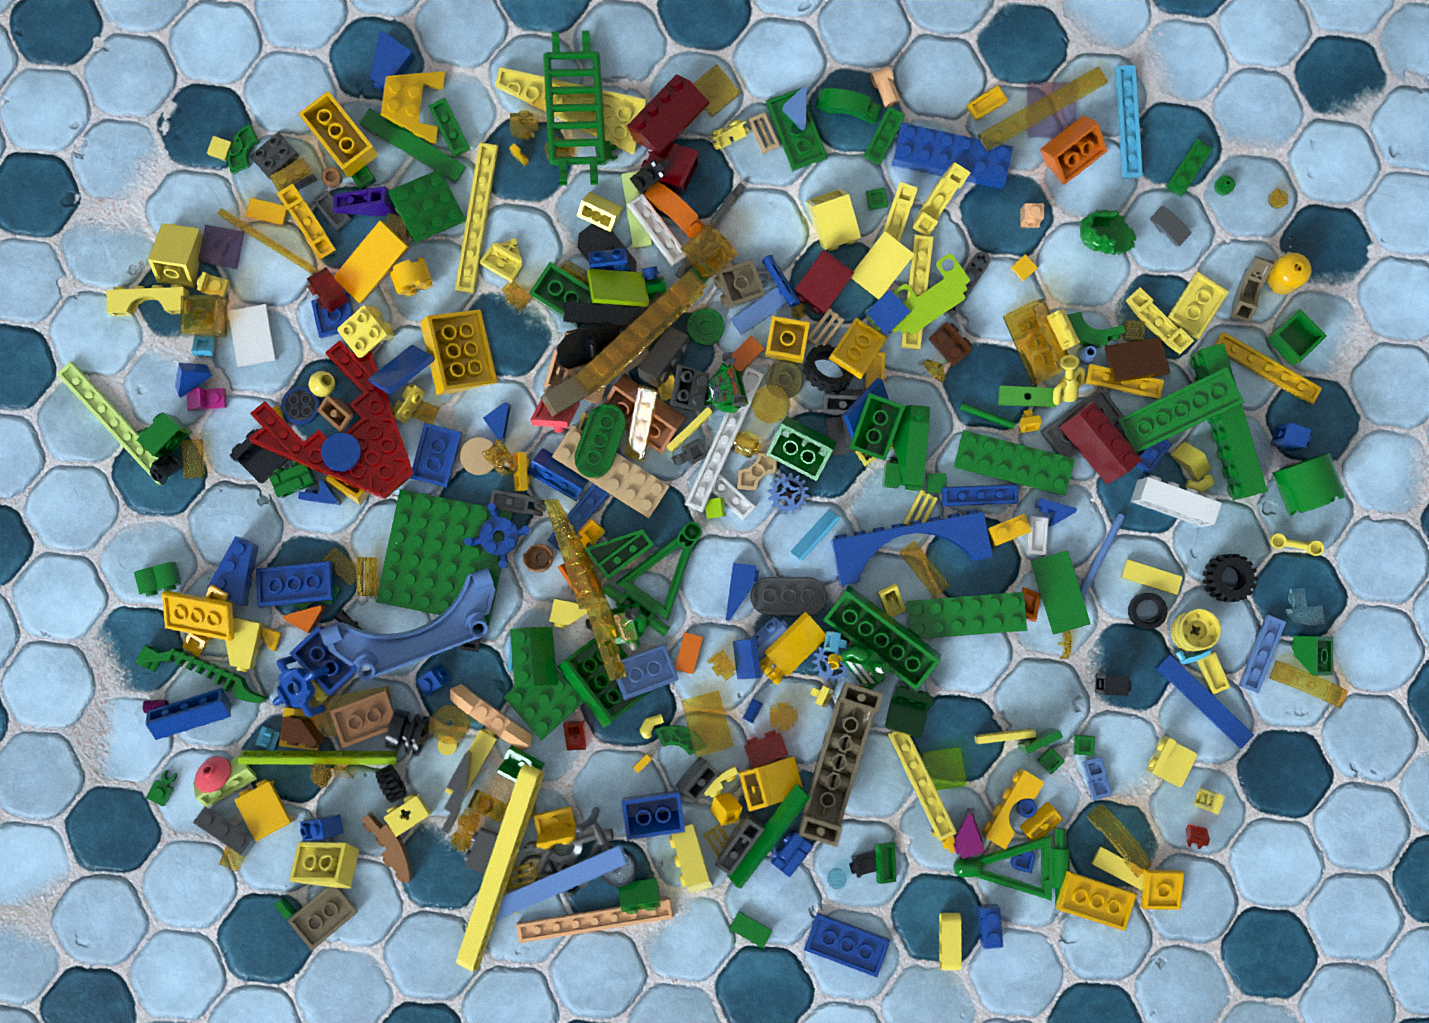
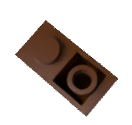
[280,715,325,748]

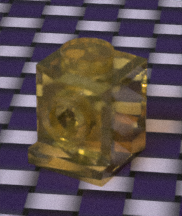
[501,281,532,313]
[707,650,736,681]

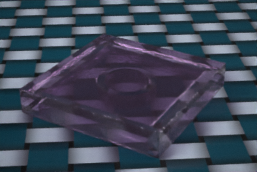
[198,225,244,269]

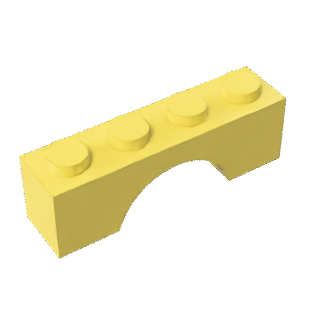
[106,284,190,316]

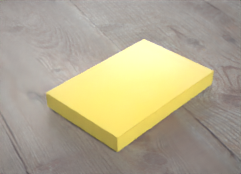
[852,231,915,300]
[1167,271,1229,340]

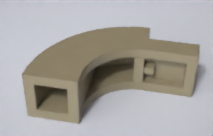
[1231,255,1274,323]

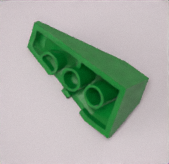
[892,405,930,486]

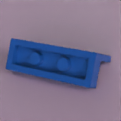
[527,448,589,502]

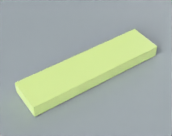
[621,171,652,249]

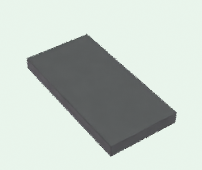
[1040,387,1124,457]

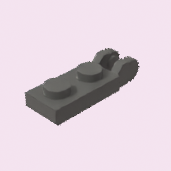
[490,489,545,516]

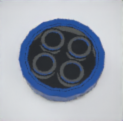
[281,387,321,425]

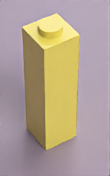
[445,727,499,799]

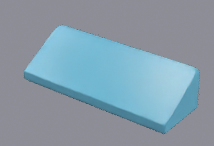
[791,510,840,561]

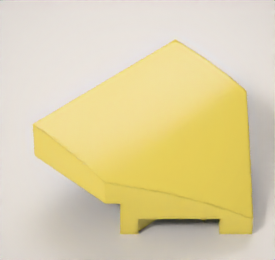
[480,238,522,283]

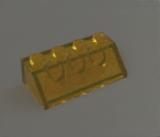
[1003,298,1069,385]

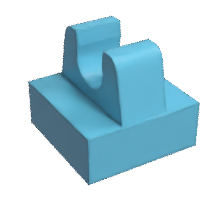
[191,336,216,358]
[823,631,847,653]
[255,726,280,750]

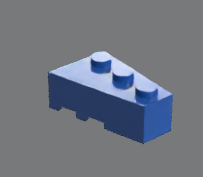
[207,536,259,606]

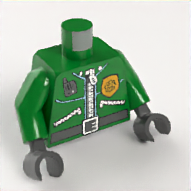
[585,603,647,650]

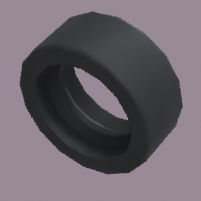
[1128,593,1167,629]

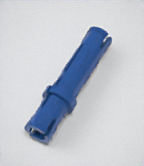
[762,255,800,308]

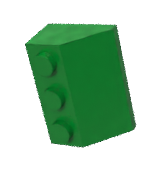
[849,393,905,461]
[766,416,837,481]
[510,627,557,689]

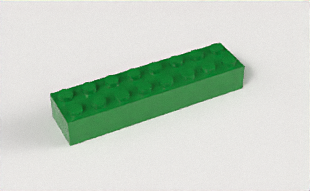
[1189,343,1268,500]

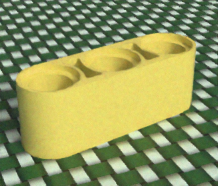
[939,913,962,970]

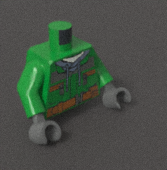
[704,352,749,414]

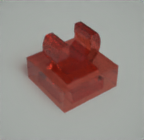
[1186,824,1210,849]

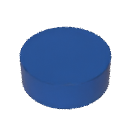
[1016,798,1037,818]

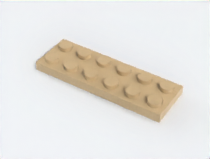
[552,425,670,519]

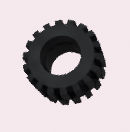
[1202,554,1258,602]

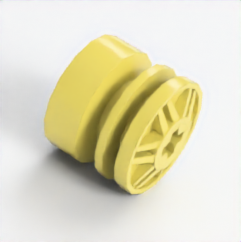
[1171,609,1221,652]

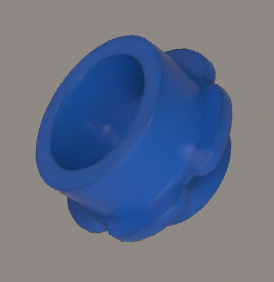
[642,266,660,280]

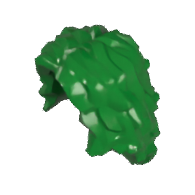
[1080,209,1136,255]

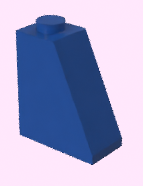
[370,30,415,92]

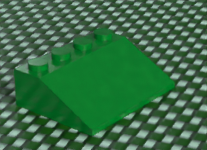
[557,632,653,728]

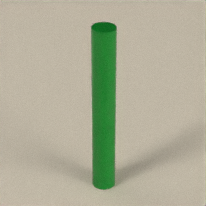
[959,402,1016,429]

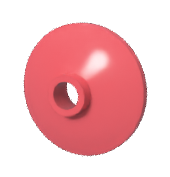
[195,756,231,793]

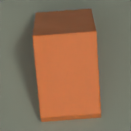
[1021,587,1041,622]
[283,605,326,633]

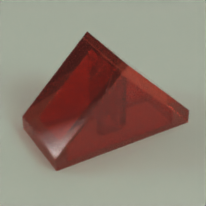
[563,719,586,751]

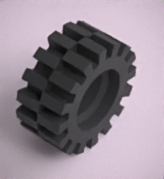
[375,765,407,803]

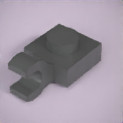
[671,439,707,466]

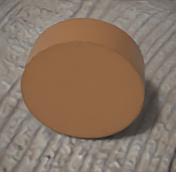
[322,167,342,188]

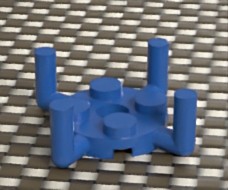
[464,503,532,569]
[273,656,329,717]

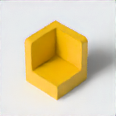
[710,792,743,826]

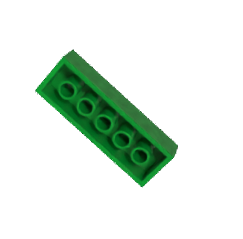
[823,585,941,690]

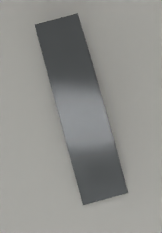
[441,751,472,834]

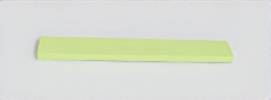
[57,361,172,486]

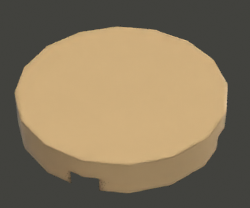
[460,437,498,475]

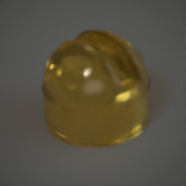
[791,303,806,318]

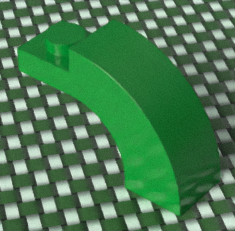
[815,88,881,125]
[1067,312,1126,348]

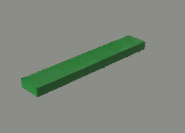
[359,108,466,183]
[727,784,811,889]

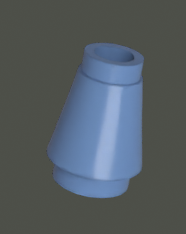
[1076,346,1097,365]

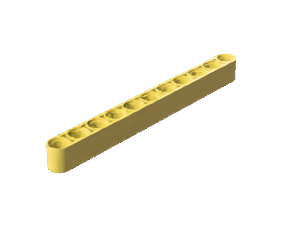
[456,764,544,972]

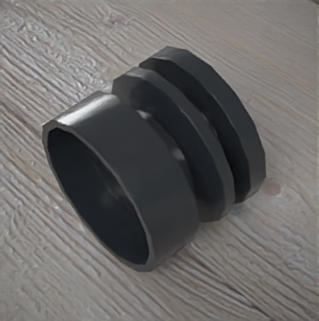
[385,708,430,756]

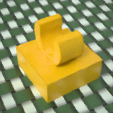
[1019,409,1042,433]

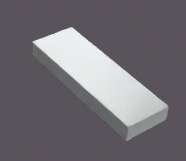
[712,474,756,521]

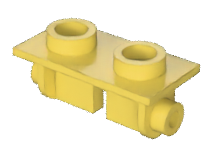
[709,119,749,150]
[1046,308,1080,351]
[391,383,426,424]

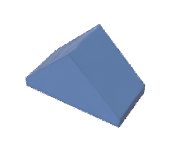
[783,87,807,130]

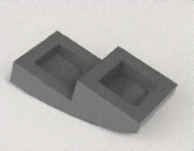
[1150,206,1192,246]

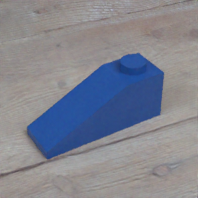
[726,563,759,621]

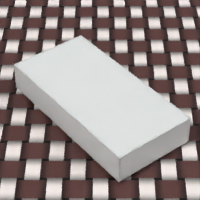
[1026,516,1049,556]

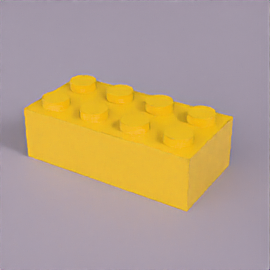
[298,91,379,178]

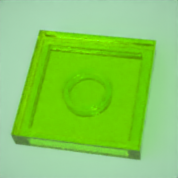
[922,746,967,790]

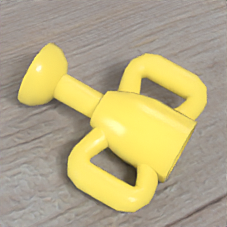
[1053,355,1085,405]

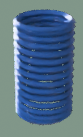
[742,698,763,723]

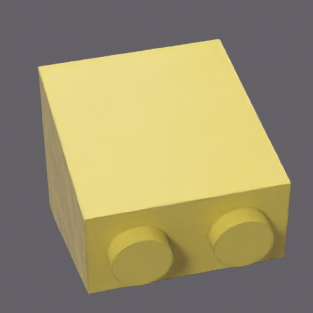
[805,189,861,251]
[148,223,204,288]

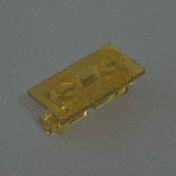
[451,809,480,852]

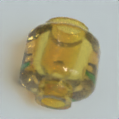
[732,430,762,458]

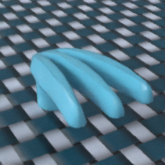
[1175,648,1211,664]

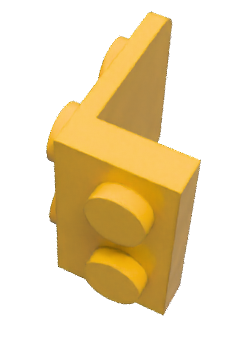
[533,805,577,849]

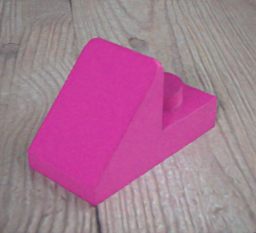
[186,388,227,411]

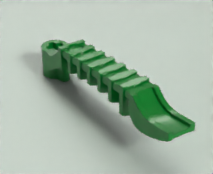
[135,644,268,703]

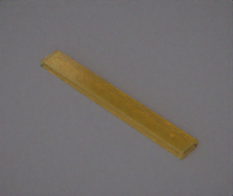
[978,66,1109,152]

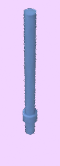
[1080,513,1125,601]

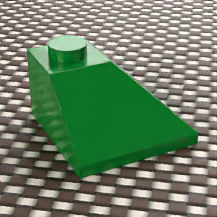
[1292,636,1333,676]

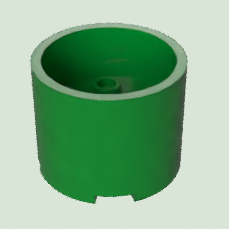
[1272,452,1347,516]

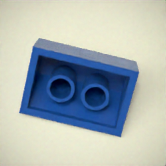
[621,790,685,840]

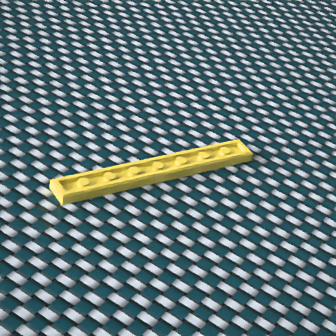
[455,142,499,294]

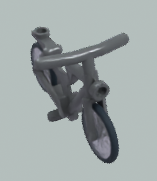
[518,807,638,897]

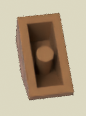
[317,395,353,433]

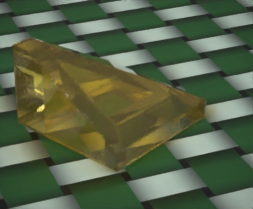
[412,400,439,425]

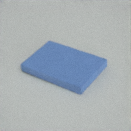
[610,644,679,700]

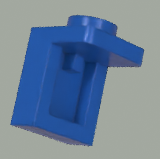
[416,664,452,696]

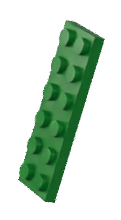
[1118,367,1244,453]
[953,430,1075,496]
[907,592,1028,639]

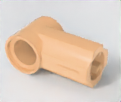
[870,66,900,107]

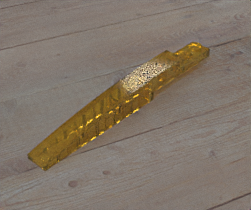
[544,499,627,681]

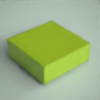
[705,497,726,519]

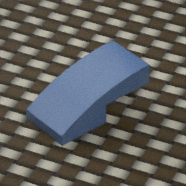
[1082,757,1112,801]

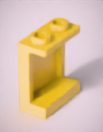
[234,779,295,842]

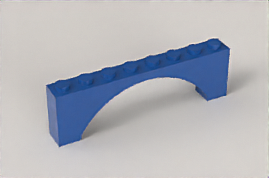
[831,509,993,586]

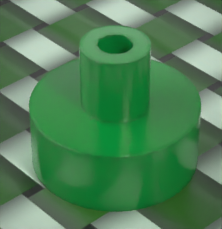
[1214,175,1235,196]

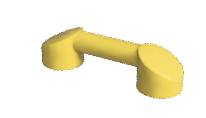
[1269,533,1324,556]

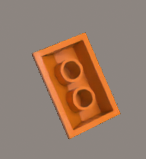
[1040,115,1108,185]

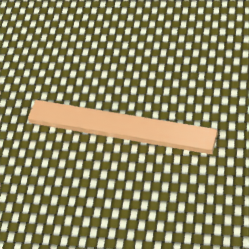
[516,898,673,943]

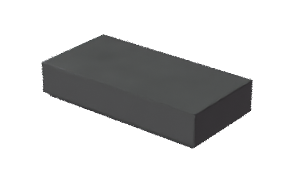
[313,190,352,232]

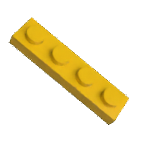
[1084,364,1164,400]

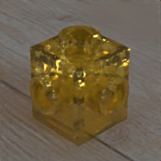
[510,110,538,140]

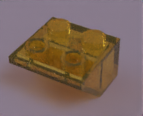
[680,225,738,279]

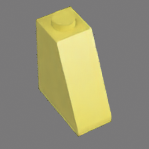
[225,617,265,672]

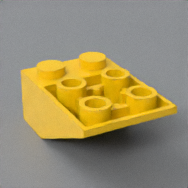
[738,756,803,811]

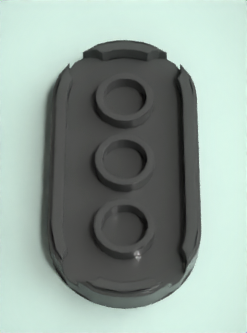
[750,577,827,616]

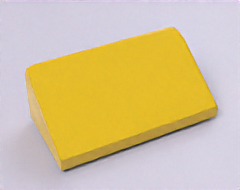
[1019,802,1064,840]

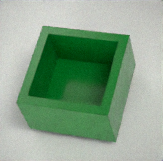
[1265,309,1327,366]

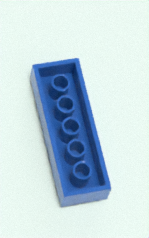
[891,123,1013,189]

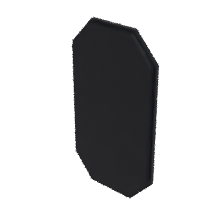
[578,224,637,272]
[557,321,620,369]

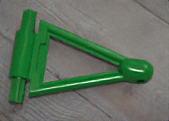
[602,522,702,636]
[953,828,1070,905]

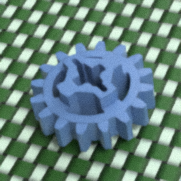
[768,473,809,515]
[812,643,850,683]

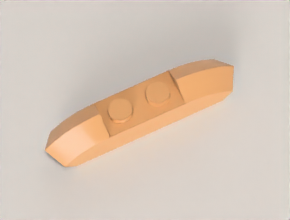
[450,684,532,751]

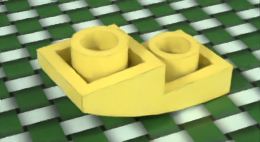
[704,765,738,798]

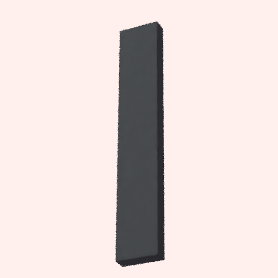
[563,302,676,330]

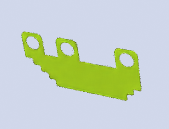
[865,254,970,335]

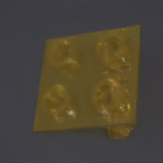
[308,763,354,788]

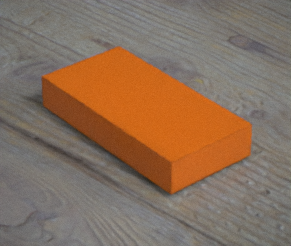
[731,336,764,372]
[675,632,703,674]

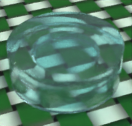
[827,869,847,889]

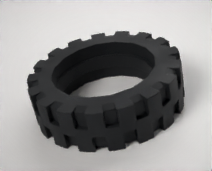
[803,344,854,393]

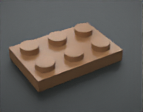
[329,691,394,748]

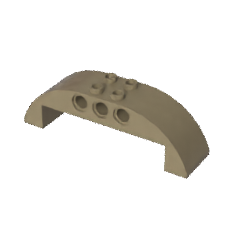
[799,682,883,847]

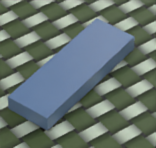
[731,287,787,336]

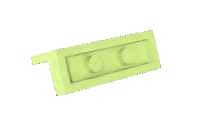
[193,755,257,808]

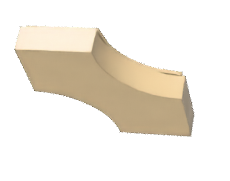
[737,452,777,491]

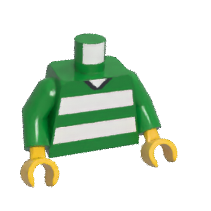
[828,645,890,690]

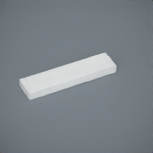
[627,193,688,266]

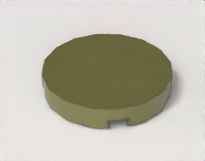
[765,361,803,399]

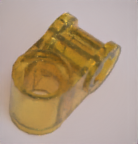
[482,439,518,476]

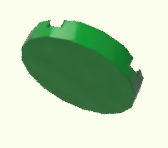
[687,308,724,346]

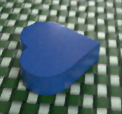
[1010,851,1035,873]

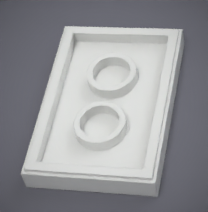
[228,304,277,368]

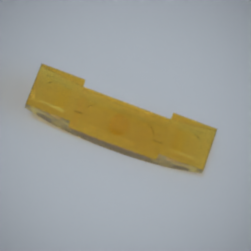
[1269,661,1348,709]
[1086,803,1152,877]

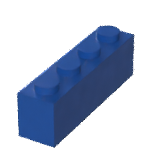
[146,688,231,740]

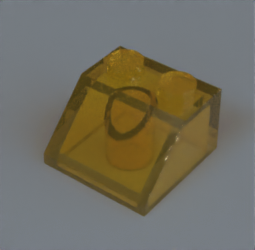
[180,294,227,337]

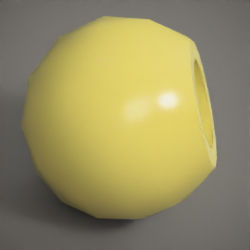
[308,371,336,397]

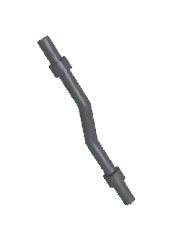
[675,183,745,279]

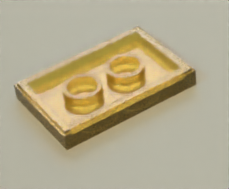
[681,690,734,757]

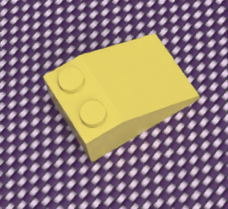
[289,842,359,888]

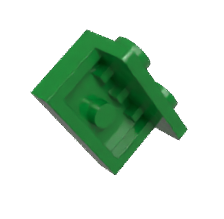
[497,745,545,782]

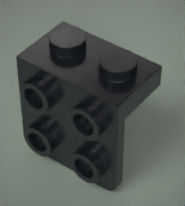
[229,429,288,484]

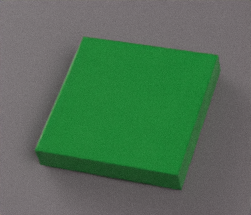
[1017,728,1063,754]

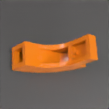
[644,182,706,241]

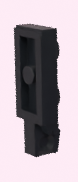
[629,158,670,194]

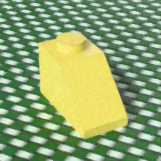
[549,599,593,628]

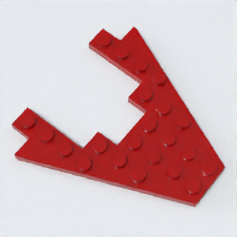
[248,341,414,500]

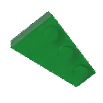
[584,528,654,580]

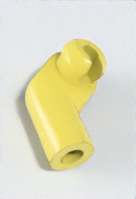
[1185,474,1214,492]
[640,714,664,739]

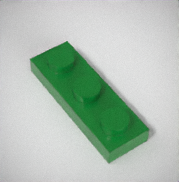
[428,98,471,157]
[863,106,906,166]
[1166,138,1213,197]

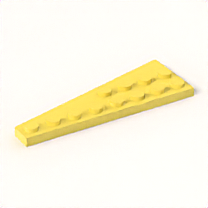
[495,67,647,155]

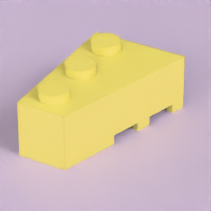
[669,824,713,893]

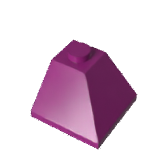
[953,807,985,859]

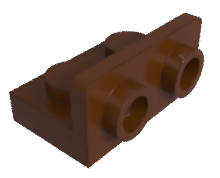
[928,321,973,367]

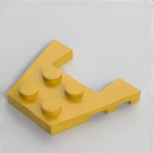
[381,71,445,145]

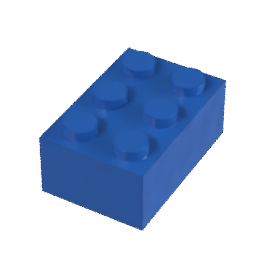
[289,626,362,696]

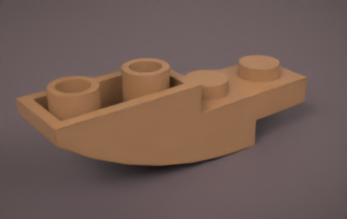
[361,812,413,884]

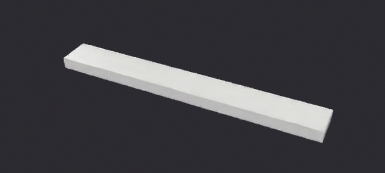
[685,367,764,512]

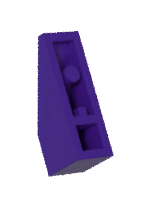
[333,186,395,216]

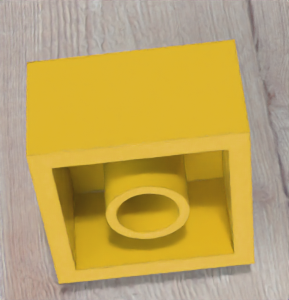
[765,316,810,364]

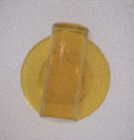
[1268,188,1289,209]

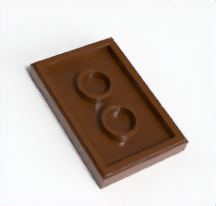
[1104,338,1170,383]

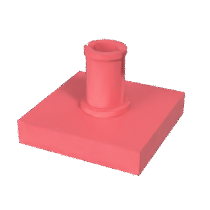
[530,399,580,433]

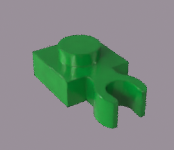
[146,770,177,807]

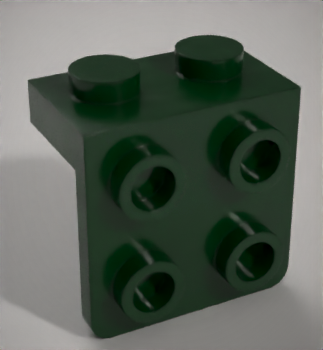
[885,685,934,738]

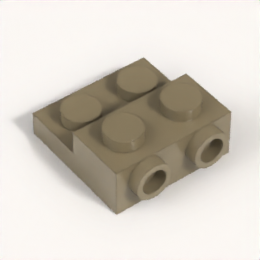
[714,259,766,310]

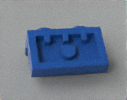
[588,248,629,271]

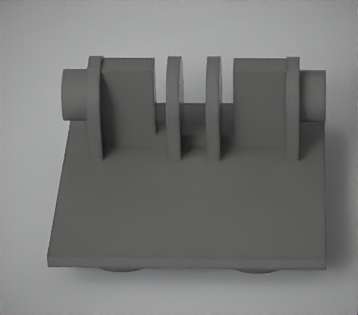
[250,132,299,180]

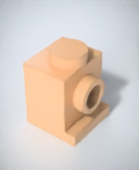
[1020,203,1044,228]

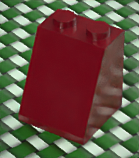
[640,143,699,196]
[794,250,854,316]

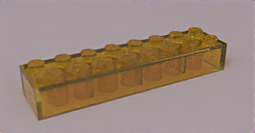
[574,269,706,394]

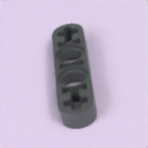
[944,252,990,317]

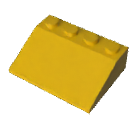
[420,309,498,396]

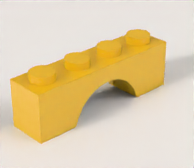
[982,769,1045,850]

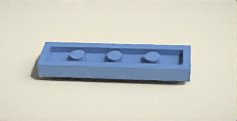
[1238,615,1286,693]

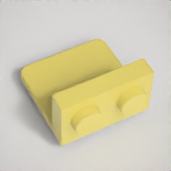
[338,305,396,358]
[1146,736,1197,787]

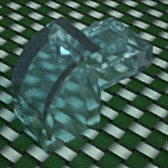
[1285,588,1325,626]

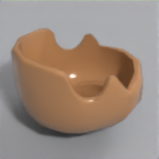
[523,544,554,573]

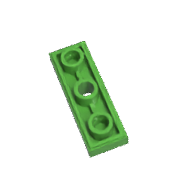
[998,386,1056,408]

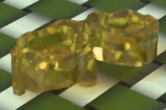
[1058,630,1072,659]

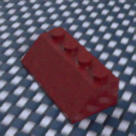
[627,74,710,155]
[1058,401,1142,484]

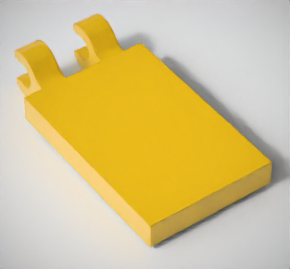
[759,612,826,685]

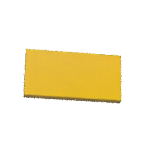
[333,221,409,304]
[162,591,235,641]
[1055,871,1137,931]

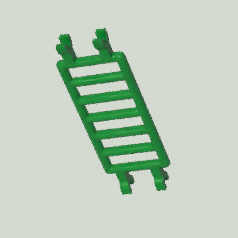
[543,31,606,186]

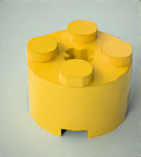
[389,257,433,297]

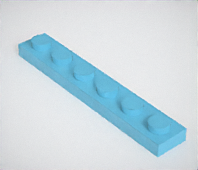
[1115,65,1143,179]

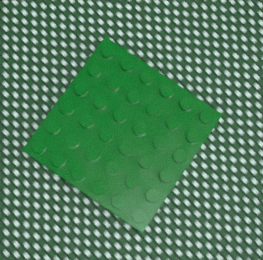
[376,489,513,625]

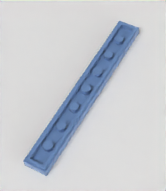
[495,845,629,921]

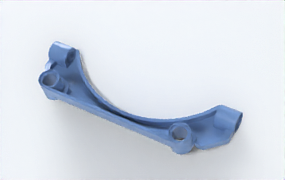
[320,567,495,680]

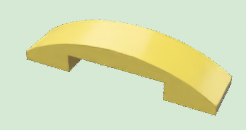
[912,162,971,236]
[882,182,918,242]
[1126,287,1194,354]

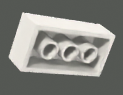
[1130,475,1222,527]

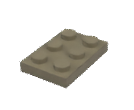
[287,887,359,951]

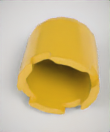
[1265,253,1312,295]

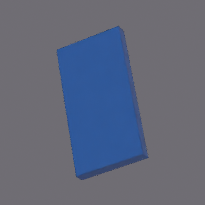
[256,561,334,608]
[804,912,890,977]

